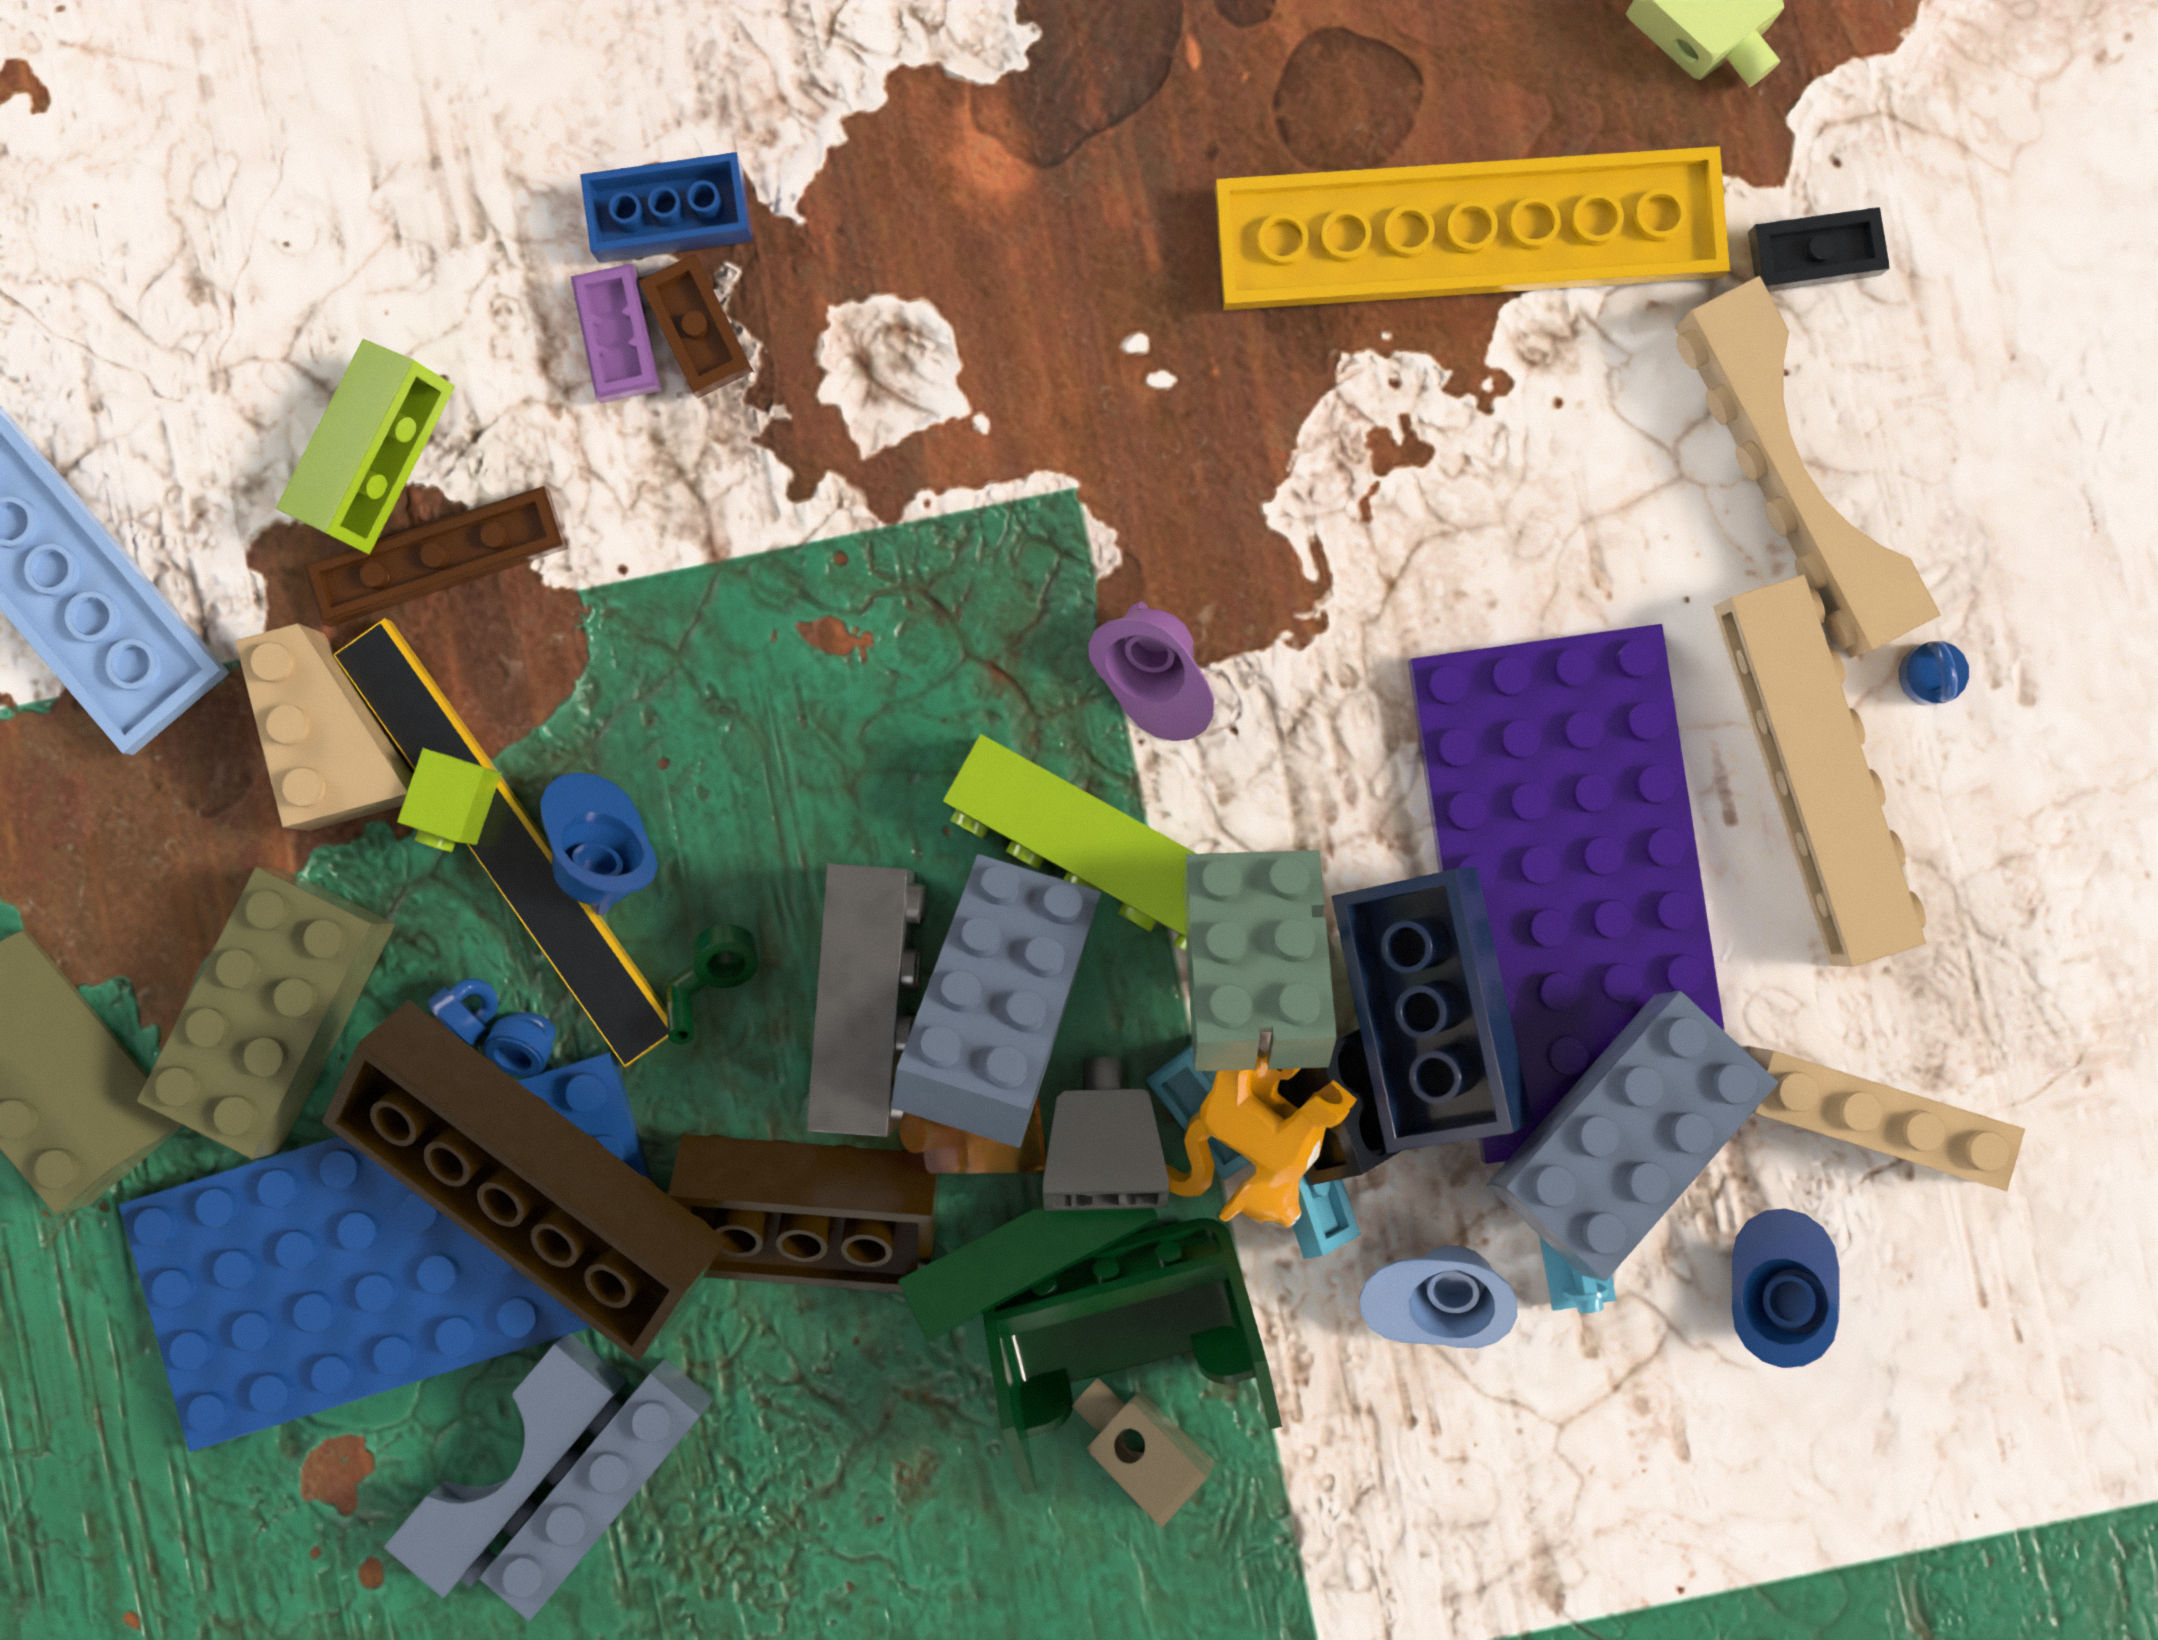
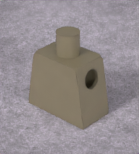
[1072,1378,1216,1528]

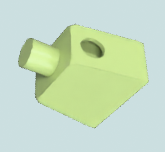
[1626,0,1784,87]

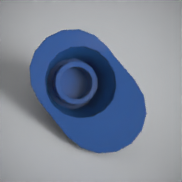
[540,773,658,915]
[1732,1208,1840,1368]

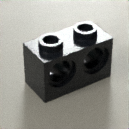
[1277,1029,1401,1185]

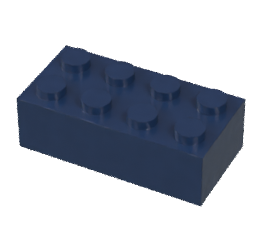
[1331,866,1533,1153]

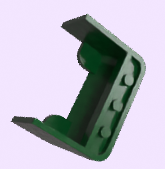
[982,1218,1282,1495]

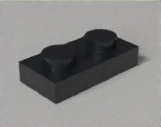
[1748,207,1890,292]

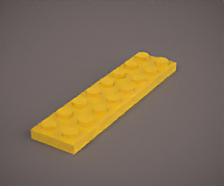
[1215,146,1730,310]

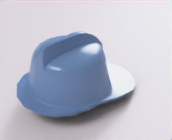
[1359,1245,1518,1349]

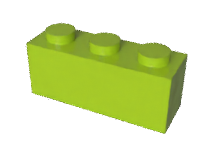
[275,338,455,555]

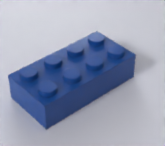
[580,152,753,263]

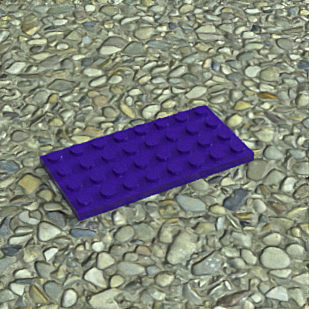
[1408,624,1740,1164]

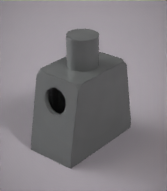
[1043,1057,1169,1211]

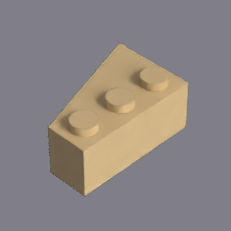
[235,623,413,831]

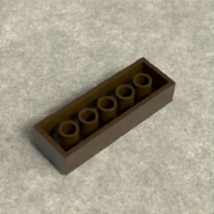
[322,1000,727,1362]

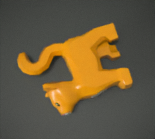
[1165,1048,1357,1228]

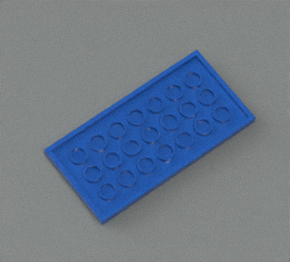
[118,1052,654,1452]

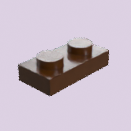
[638,254,754,399]

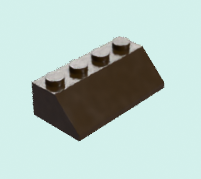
[668,1134,940,1293]

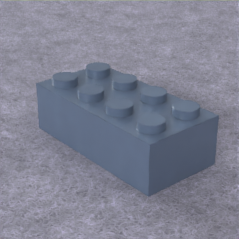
[891,854,1101,1148]
[1486,991,1779,1281]

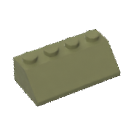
[0,930,184,1215]

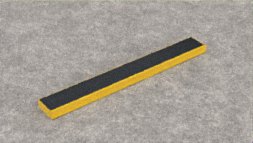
[333,618,668,1067]

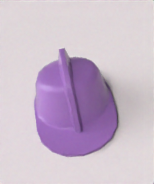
[1088,601,1215,741]

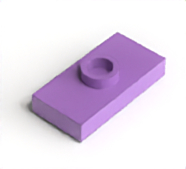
[571,263,662,404]

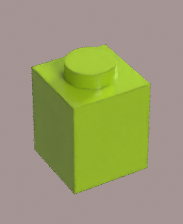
[397,748,501,852]

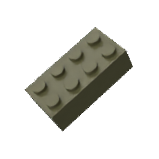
[137,867,396,1159]

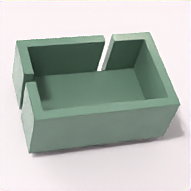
[1183,850,1337,1071]

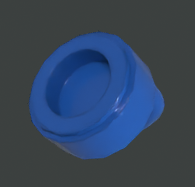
[1899,641,1969,705]
[427,978,498,1047]
[483,1012,556,1077]

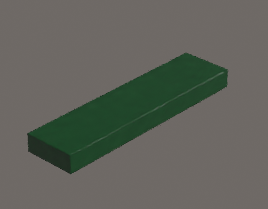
[898,1204,1158,1342]

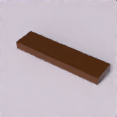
[304,486,568,627]

